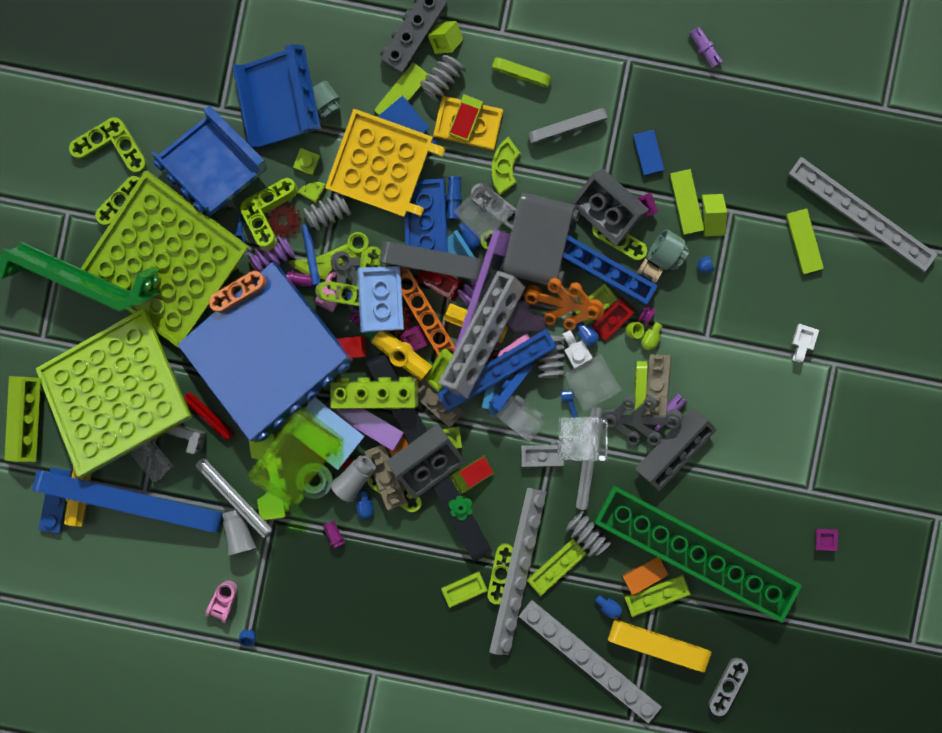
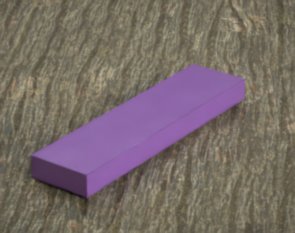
[326,397,405,451]

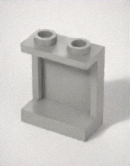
[150,425,207,454]

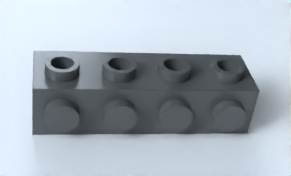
[380,0,447,75]
[635,408,717,491]

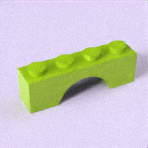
[249,433,290,520]

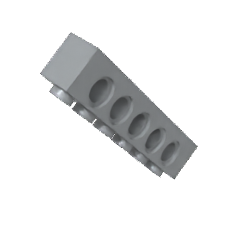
[439,271,525,398]

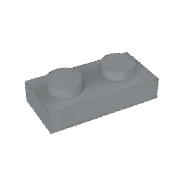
[521,445,564,467]

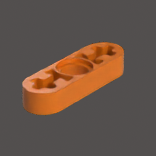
[209,271,267,313]

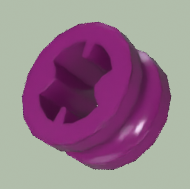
[637,305,655,325]

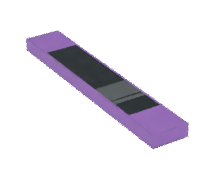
[455,229,511,351]

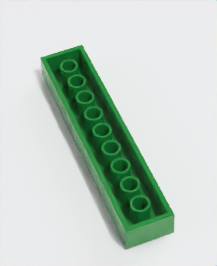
[593,484,802,623]

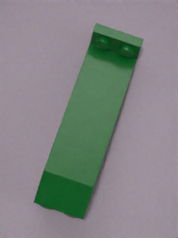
[0,242,160,311]

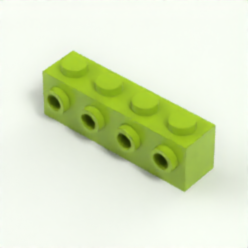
[4,376,41,462]
[330,377,418,408]

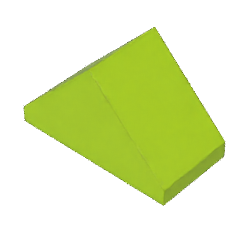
[702,194,727,237]

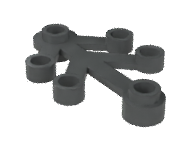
[331,251,375,313]
[601,396,683,446]

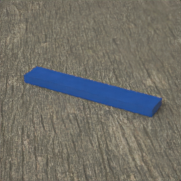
[437,329,557,412]

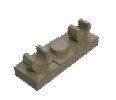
[645,354,672,416]
[411,375,463,428]
[364,445,407,510]

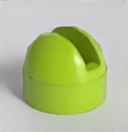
[626,322,644,339]

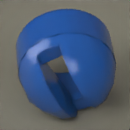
[697,256,714,274]
[238,629,256,647]

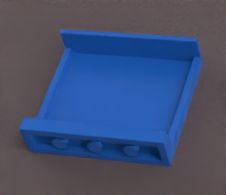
[233,44,321,148]
[151,105,267,217]

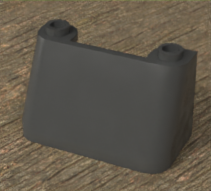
[503,192,580,287]

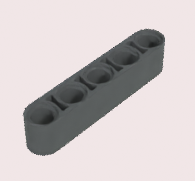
[379,241,484,280]

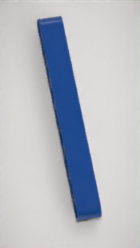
[32,470,223,533]

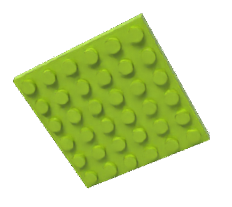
[81,171,249,348]
[35,308,192,478]

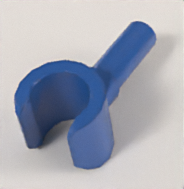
[234,215,246,243]
[561,390,578,419]

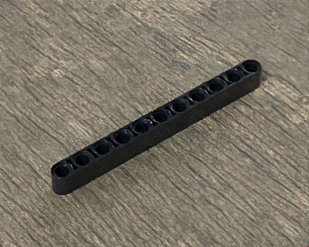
[365,352,492,562]

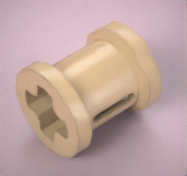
[636,258,663,284]

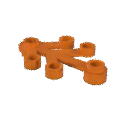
[524,278,604,330]

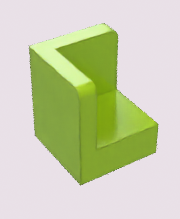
[428,21,463,54]

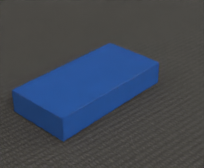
[633,130,664,176]

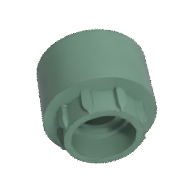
[313,81,341,123]
[647,229,689,271]
[296,462,334,499]

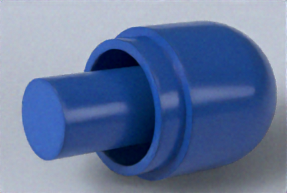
[458,222,481,250]
[576,321,599,346]
[356,490,374,520]
[595,595,622,619]

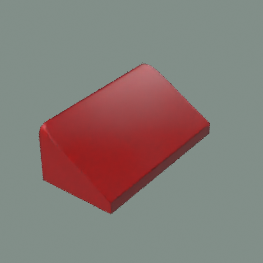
[336,336,367,358]

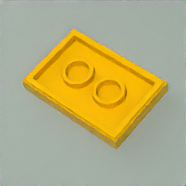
[433,96,503,151]

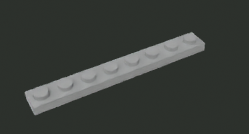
[788,157,938,272]
[489,488,547,655]
[518,599,662,723]

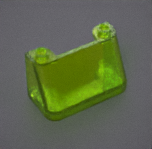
[246,407,344,506]

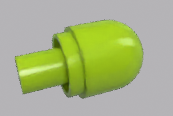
[641,322,663,350]

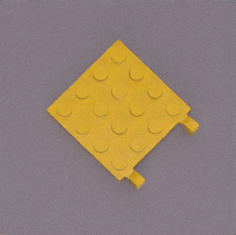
[325,108,445,217]

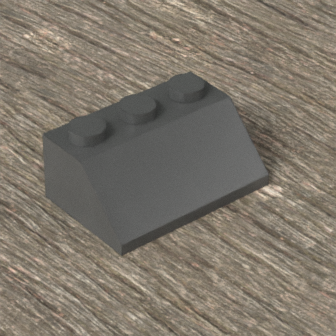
[571,169,649,246]
[386,424,466,499]

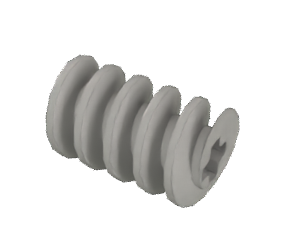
[420,55,466,102]
[303,193,351,231]
[538,336,564,378]
[565,511,611,557]

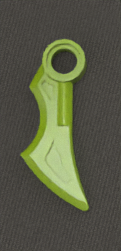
[289,232,369,280]

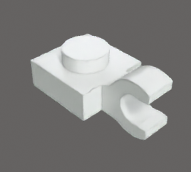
[792,324,819,363]
[562,330,592,368]

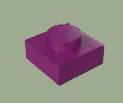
[637,193,658,218]
[399,325,429,351]
[815,528,838,551]

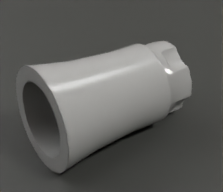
[331,456,376,502]
[222,510,257,556]

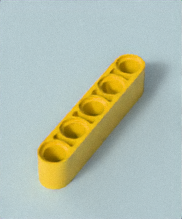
[608,620,712,672]

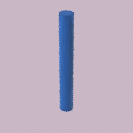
[301,224,321,286]

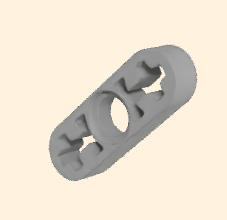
[709,658,748,716]

